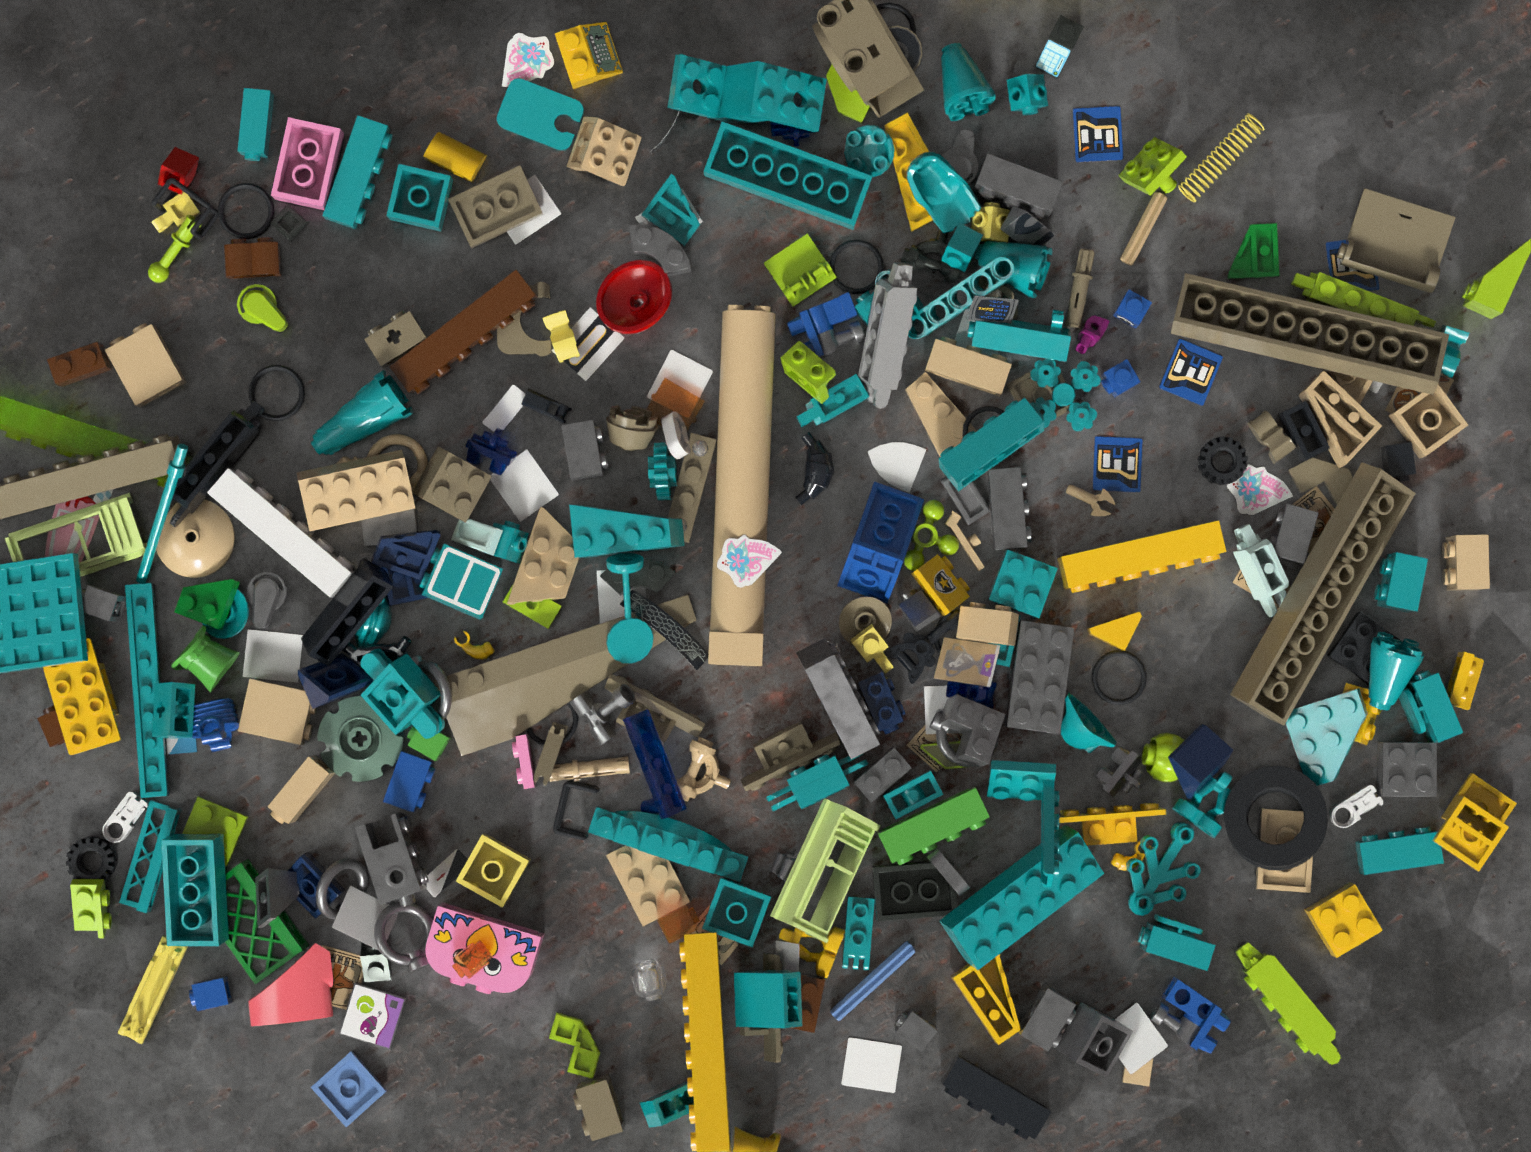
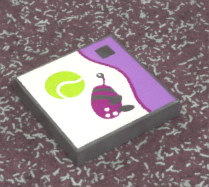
[339,982,406,1050]

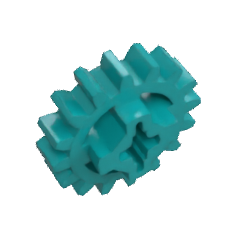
[648,442,677,500]

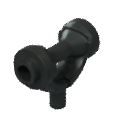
[901,229,964,285]

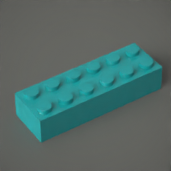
[704,122,873,230]
[939,825,1104,970]

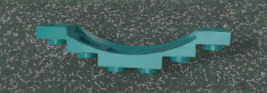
[588,807,748,882]

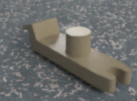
[534,722,568,786]

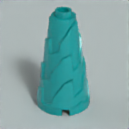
[311,370,414,455]

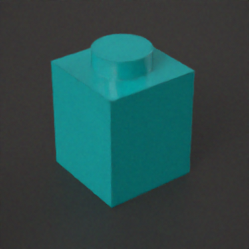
[941,223,983,272]

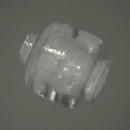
[631,959,668,1001]

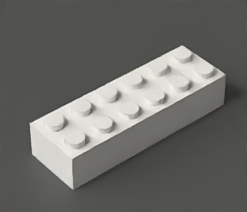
[207,468,355,598]

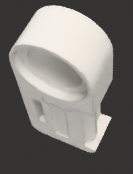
[1329,785,1383,828]
[102,791,149,843]

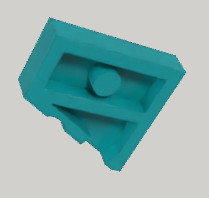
[641,174,700,247]

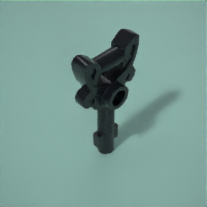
[885,609,960,684]

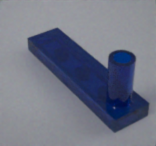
[623,709,687,819]

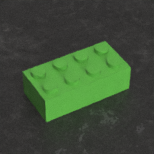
[877,786,990,865]

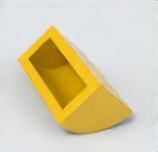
[423,132,487,183]

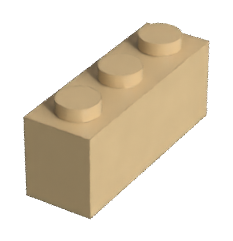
[925,336,1012,397]

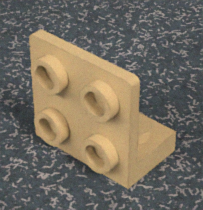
[567,117,641,186]

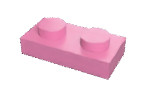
[512,734,536,789]

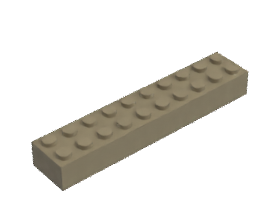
[1171,273,1449,395]
[1230,462,1416,726]

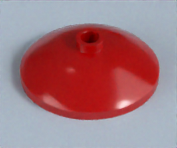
[596,260,672,334]

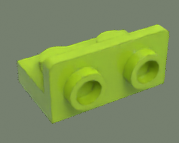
[780,341,836,404]
[70,879,112,938]

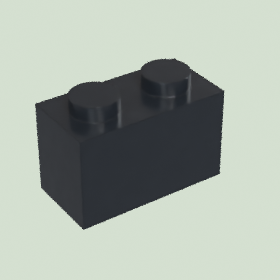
[1278,401,1330,462]

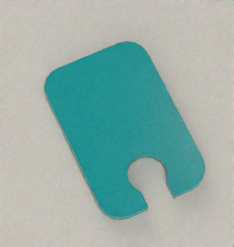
[497,78,584,151]

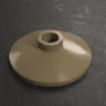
[839,596,892,646]

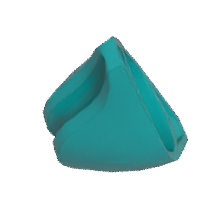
[355,595,392,648]
[1061,693,1117,753]

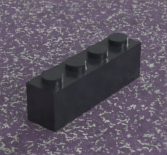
[301,559,394,666]
[941,1054,1051,1140]

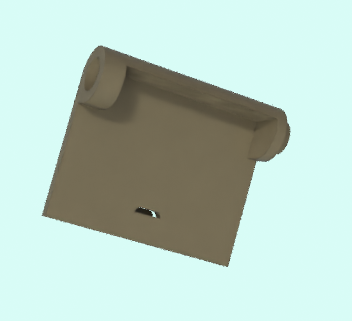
[1337,188,1456,293]

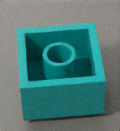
[386,164,454,232]
[987,550,1058,619]
[1374,552,1428,613]
[702,877,771,948]

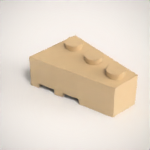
[1299,371,1382,468]

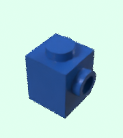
[1101,359,1141,398]

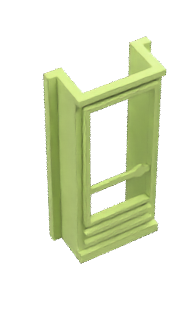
[5,493,147,577]
[770,798,881,943]

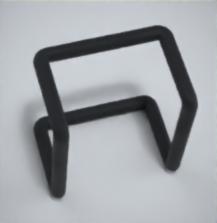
[152,178,218,239]
[553,780,600,840]

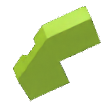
[826,65,870,124]
[549,1012,601,1079]

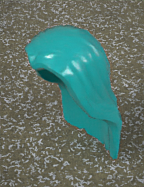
[907,152,981,233]

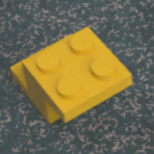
[1432,773,1517,871]

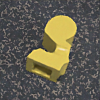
[542,309,580,363]

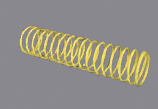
[1178,113,1265,202]

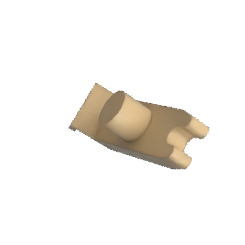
[945,510,985,571]

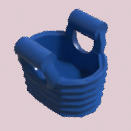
[192,698,239,752]

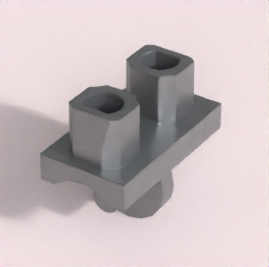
[1096,747,1143,798]

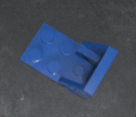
[837,482,924,603]

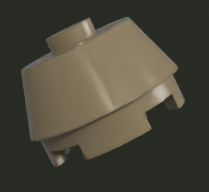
[606,405,659,451]

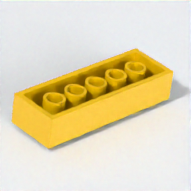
[1057,520,1226,593]

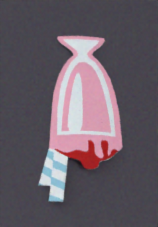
[45,489,113,562]

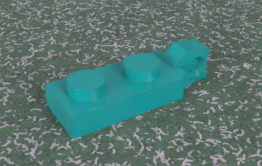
[796,374,869,427]

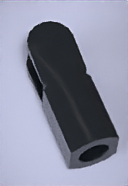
[521,388,572,424]

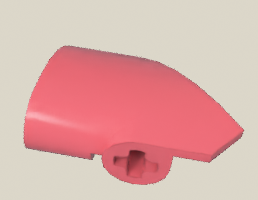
[248,943,333,1026]

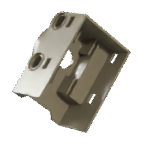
[812,0,924,118]

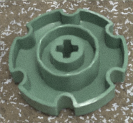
[318,696,404,782]

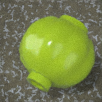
[1142,733,1184,782]

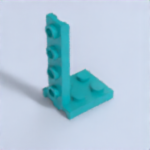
[987,760,1059,887]

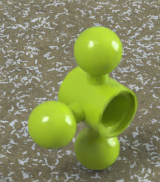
[904,500,959,571]

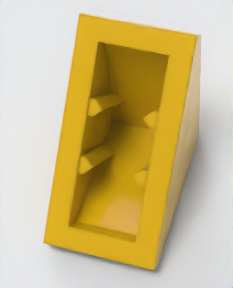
[1087,612,1142,651]

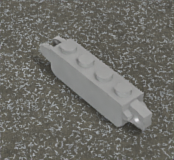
[858,262,917,409]

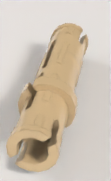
[550,756,630,782]

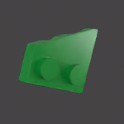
[1227,223,1280,280]
[174,579,240,630]

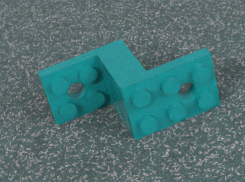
[667,54,827,132]

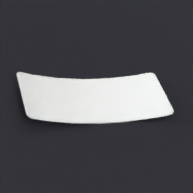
[483,385,525,435]

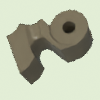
[1247,410,1296,464]

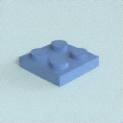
[311,1051,387,1127]

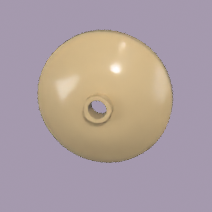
[156,499,235,578]

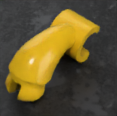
[454,631,495,660]
[1111,840,1151,871]

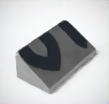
[1000,206,1055,246]

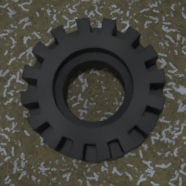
[1197,436,1248,485]
[66,836,118,881]

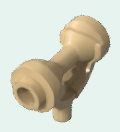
[671,737,731,802]

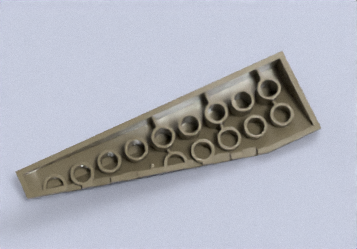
[433,595,696,756]

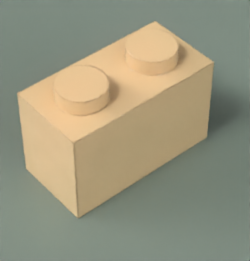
[956,602,1019,646]

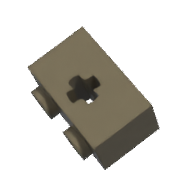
[364,311,427,368]

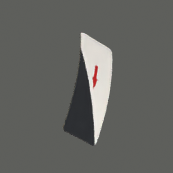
[425,849,468,897]

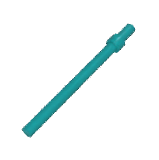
[136,444,188,584]

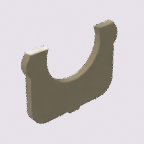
[497,282,551,356]

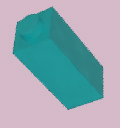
[237,88,274,161]

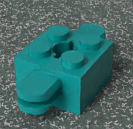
[361,648,445,739]
[766,753,869,812]

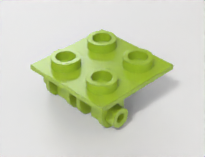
[764,233,837,307]

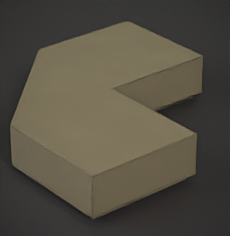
[1288,457,1353,505]

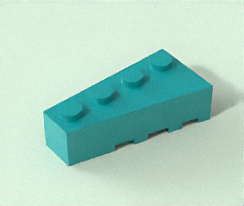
[569,505,685,558]

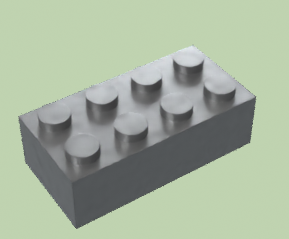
[1005,621,1074,734]
[796,638,880,759]

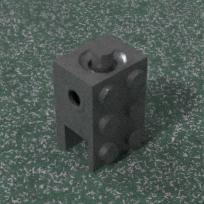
[355,813,429,907]

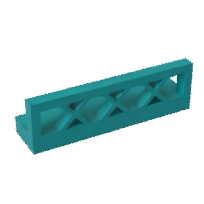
[119,800,182,913]

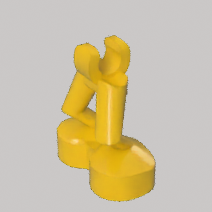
[779,926,846,979]

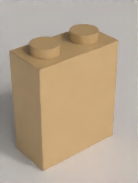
[105,323,186,408]
[238,679,317,745]
[268,755,335,824]

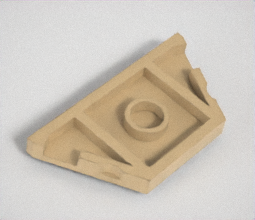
[507,507,579,605]

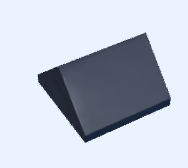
[298,653,373,709]
[1168,724,1233,799]
[288,852,345,919]

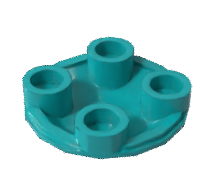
[844,125,895,178]

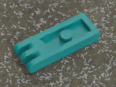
[842,896,875,971]

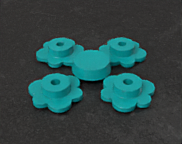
[1030,359,1101,432]

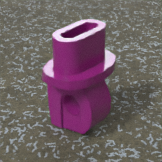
[1076,315,1110,354]

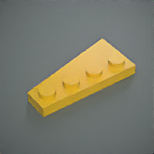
[884,113,933,232]

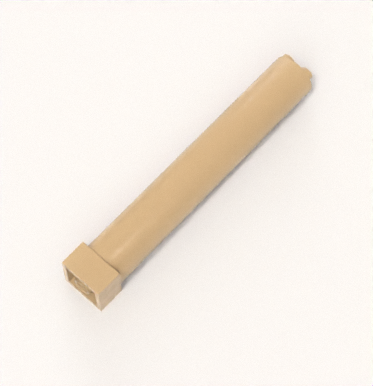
[708,305,776,666]

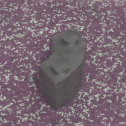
[629,225,692,276]

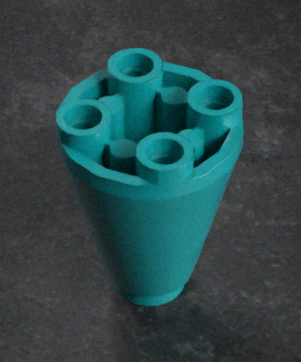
[941,43,996,121]
[1368,632,1425,711]

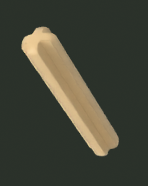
[1120,192,1167,266]

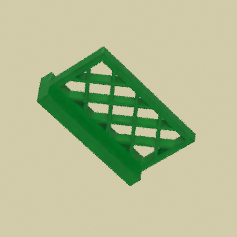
[225,859,310,984]

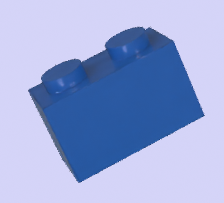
[383,751,436,812]

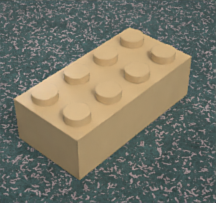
[297,450,415,531]

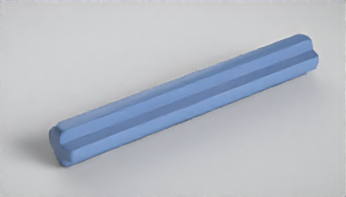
[830,941,916,1021]

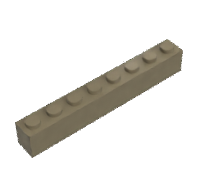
[0,433,188,519]

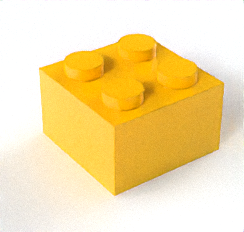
[1304,882,1383,958]

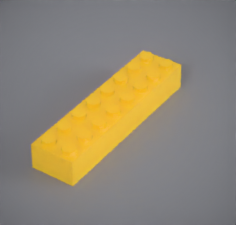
[679,933,731,1152]

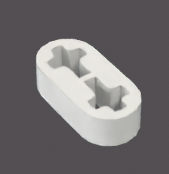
[661,411,691,459]

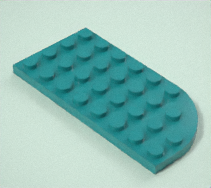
[0,553,88,674]

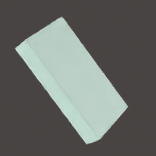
[451,518,503,556]

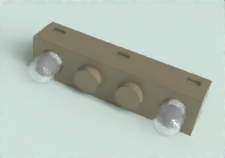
[668,433,717,543]

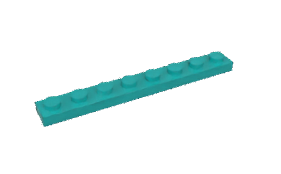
[125,583,169,798]

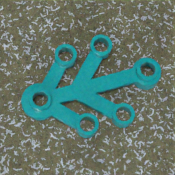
[1126,822,1201,916]

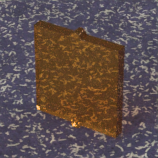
[647,378,705,431]

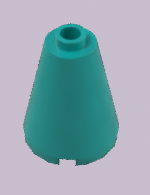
[975,240,1053,298]

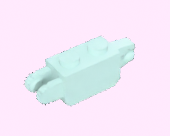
[1233,524,1289,618]

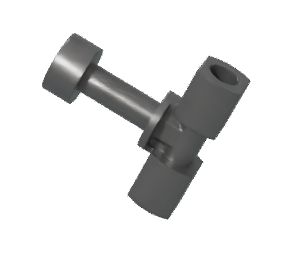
[569,684,636,746]

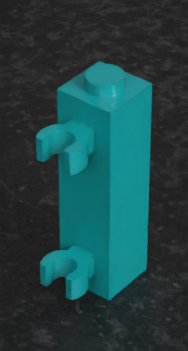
[967,309,1071,362]

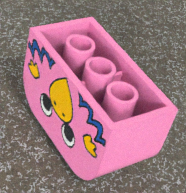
[425,902,545,994]

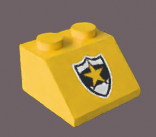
[911,554,970,616]

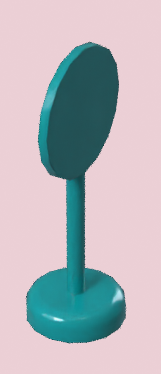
[606,553,653,664]

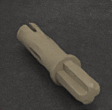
[1065,249,1095,329]

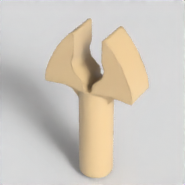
[1066,484,1115,516]

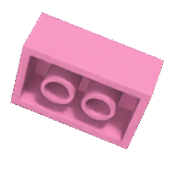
[271,117,344,210]

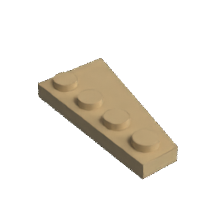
[905,372,977,458]

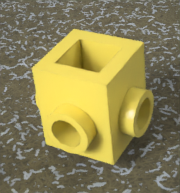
[971,202,1010,242]

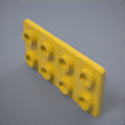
[43,638,121,755]
[1059,803,1167,846]

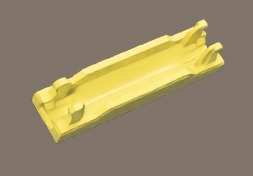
[118,935,188,1044]

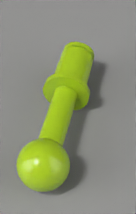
[148,215,202,283]

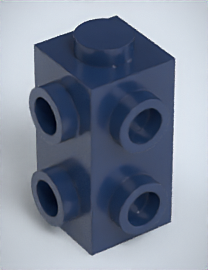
[857,672,905,735]

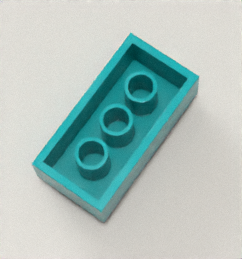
[161,834,229,946]

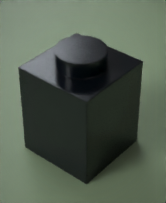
[1381,442,1417,482]

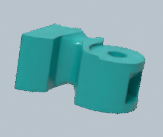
[1440,325,1470,378]

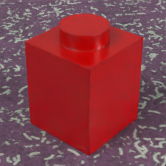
[158,147,199,195]

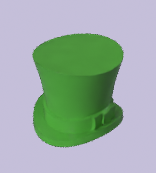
[171,625,240,693]

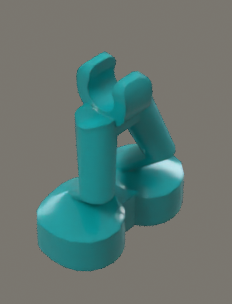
[1172,772,1233,838]

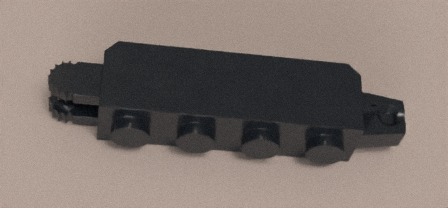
[168,401,265,527]

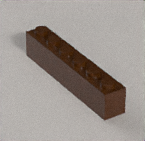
[390,270,538,394]

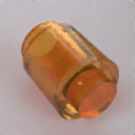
[452,940,493,979]

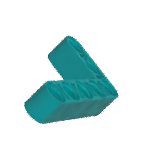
[875,255,1020,339]

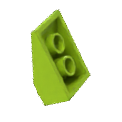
[1462,239,1531,319]

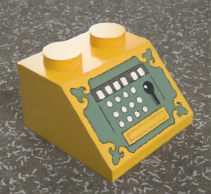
[555,22,623,89]

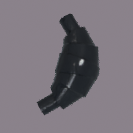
[795,432,834,505]
[343,636,412,671]

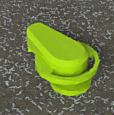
[237,284,288,332]

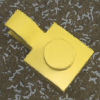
[152,192,201,233]
[850,624,894,674]

